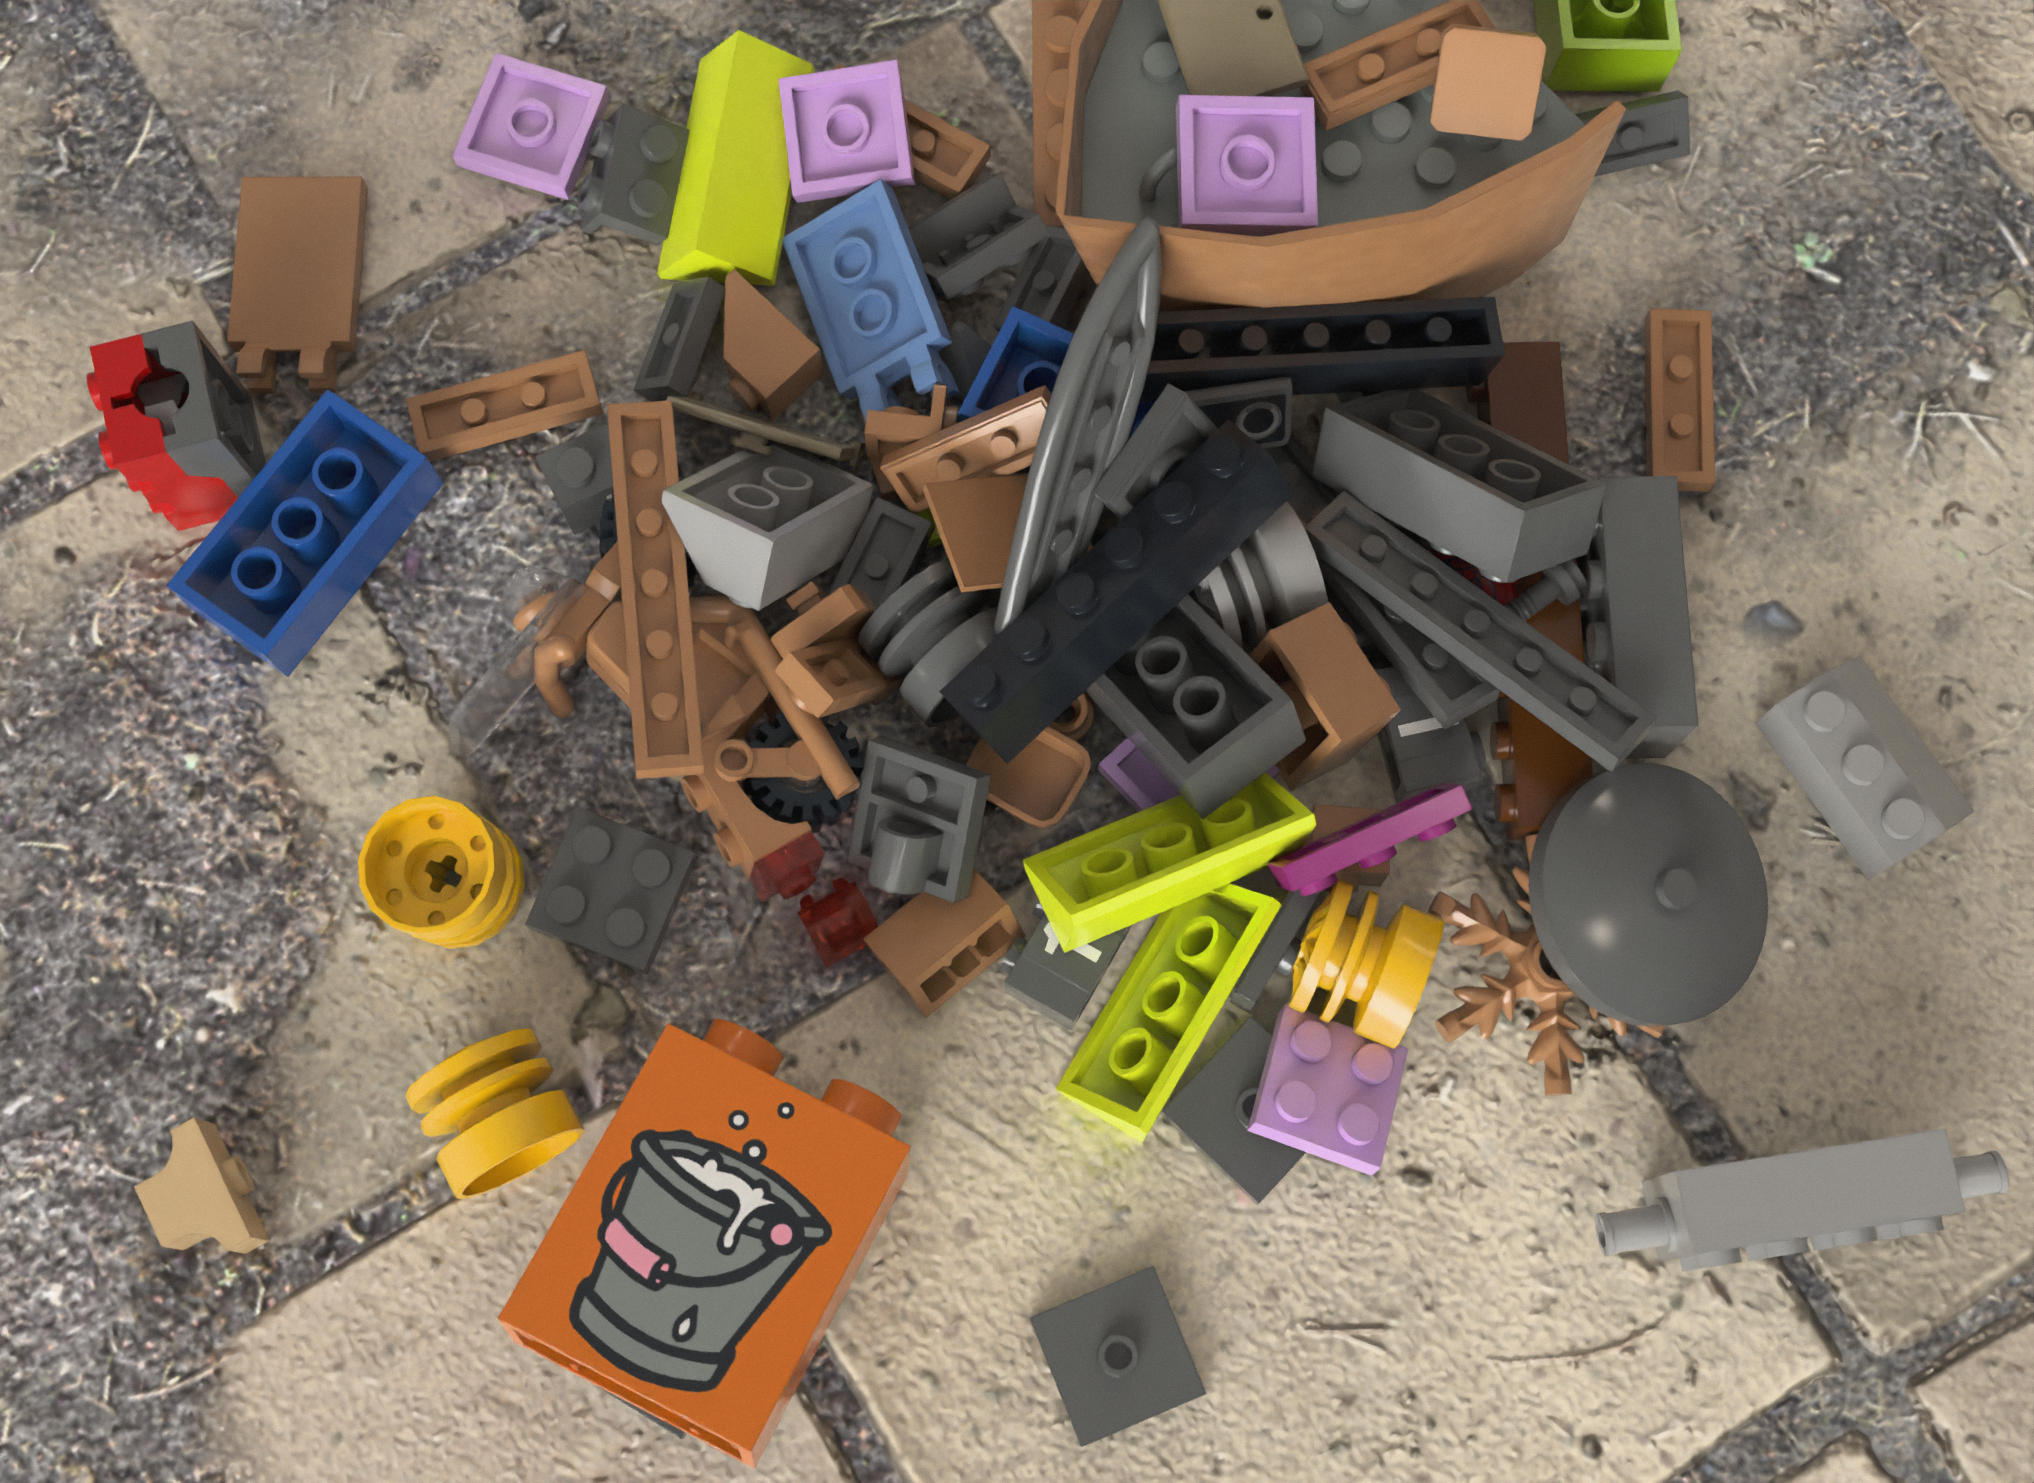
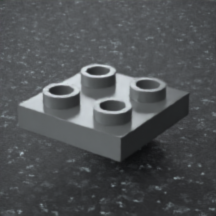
[848,736,991,903]

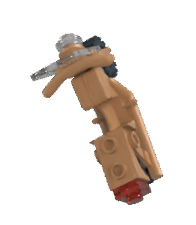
[449,477,864,902]

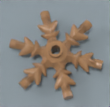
[1428,834,1666,1096]

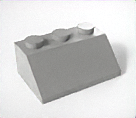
[661,439,874,611]
[1755,656,1975,880]

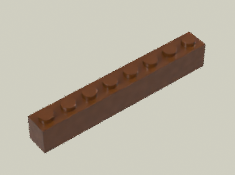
[1466,342,1593,841]

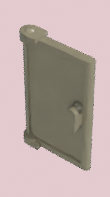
[1157,0,1309,97]
[666,390,865,467]

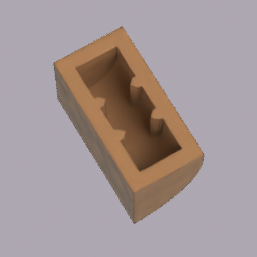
[863,869,1026,1018]

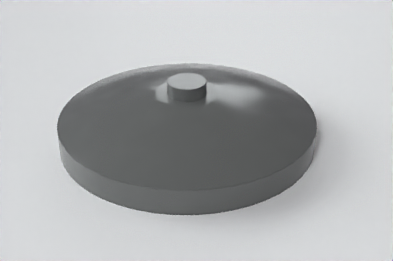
[1528,763,1768,1026]

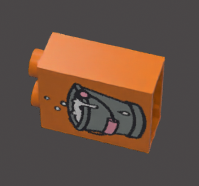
[497,1019,911,1469]

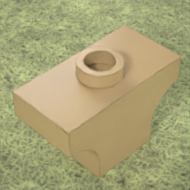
[134,1117,270,1254]

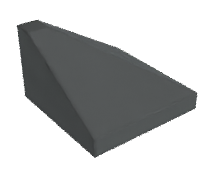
[939,320,992,404]

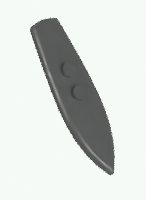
[994,217,1162,636]

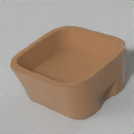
[966,726,1091,830]

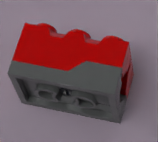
[86,320,266,531]

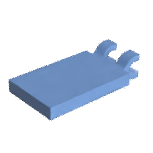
[783,179,960,422]

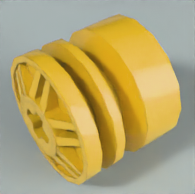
[358,796,525,949]
[1288,878,1445,1049]
[405,1028,585,1199]

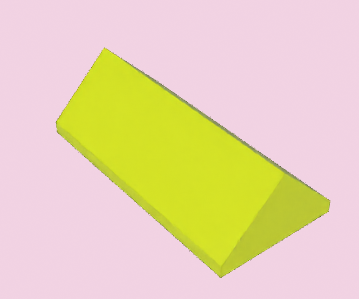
[657,30,815,286]
[1023,772,1316,953]
[1056,883,1281,1143]

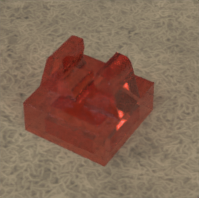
[797,878,878,968]

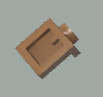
[864,384,959,459]

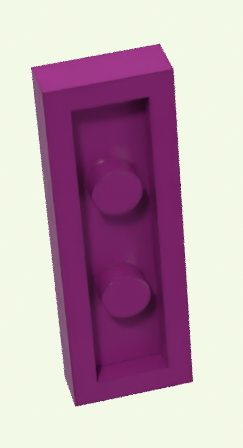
[1267,783,1472,896]

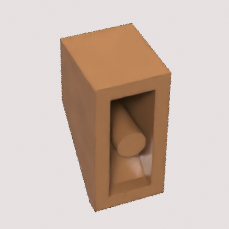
[723,269,825,421]

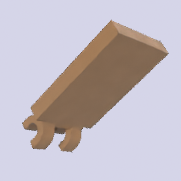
[227,176,368,393]

